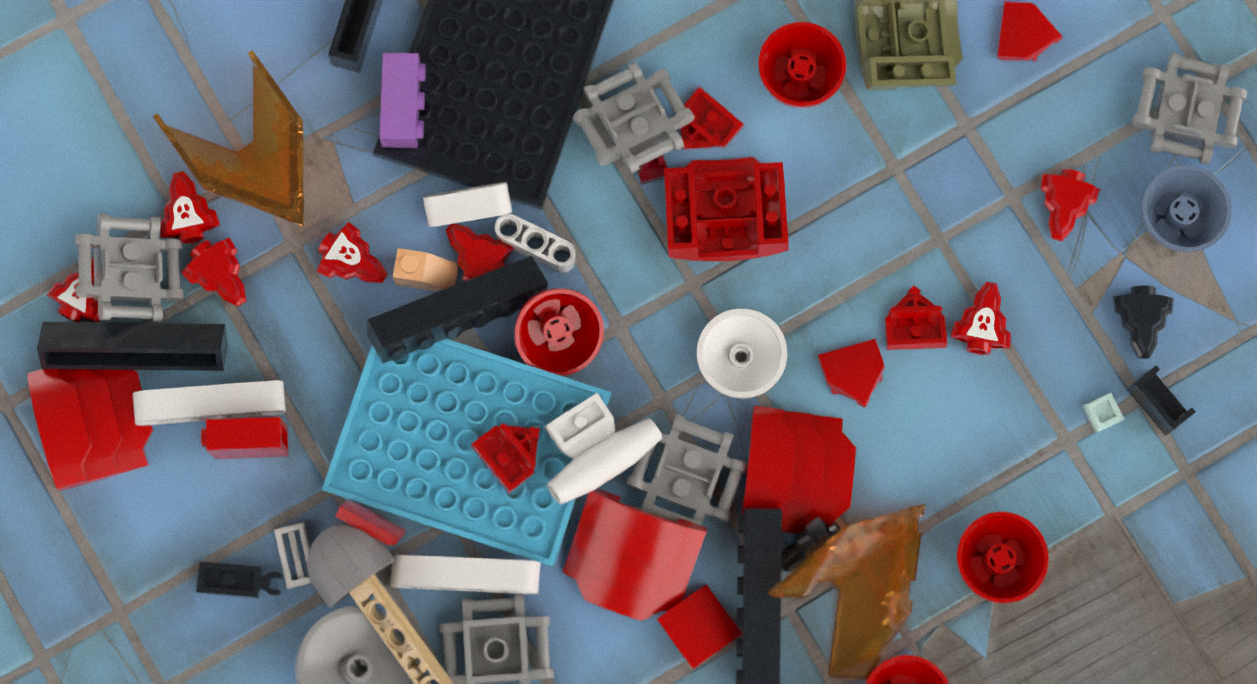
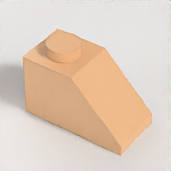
[393,248,459,292]

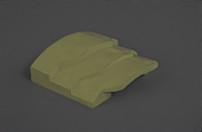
[855,0,963,90]

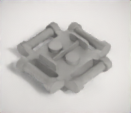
[1132,52,1248,165]
[573,62,694,174]
[75,213,183,322]
[625,414,748,525]
[439,594,554,684]

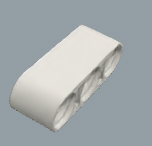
[423,182,512,227]
[495,214,576,273]

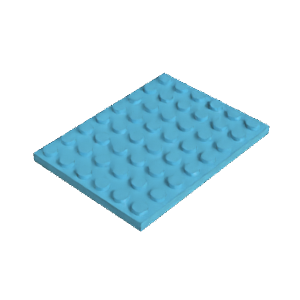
[322,339,612,567]

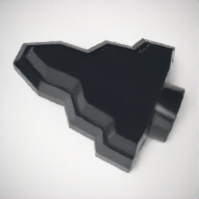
[1113,285,1174,359]
[781,516,847,572]

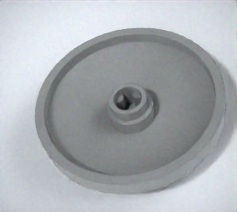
[295,606,419,684]

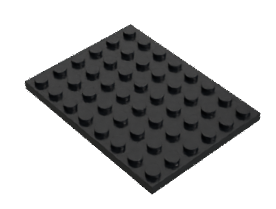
[373,0,614,210]

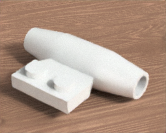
[545,393,662,505]

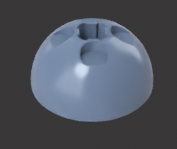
[1141,165,1232,253]

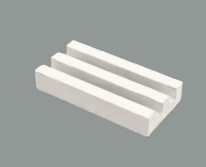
[274,522,311,590]

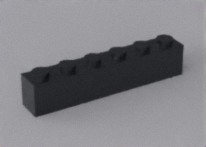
[328,0,383,73]
[367,255,548,363]
[37,322,228,371]
[736,508,782,684]

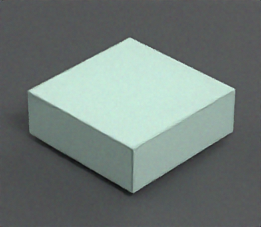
[1082,392,1124,433]

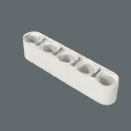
[133,380,286,425]
[390,555,540,594]

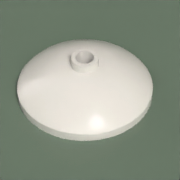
[697,309,787,399]

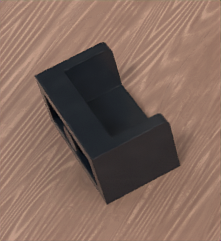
[1126,365,1196,436]

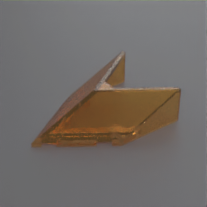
[153,50,304,226]
[768,504,925,680]

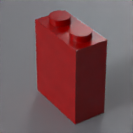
[201,417,288,459]

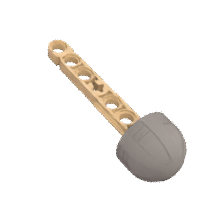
[307,524,454,684]

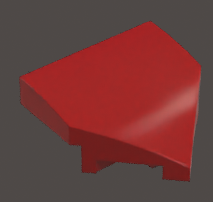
[997,1,1063,62]
[681,86,745,150]
[884,285,948,350]
[818,339,885,408]
[471,423,540,493]

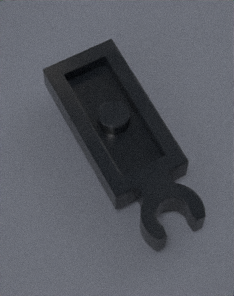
[196,562,283,598]

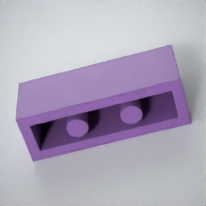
[380,53,426,148]

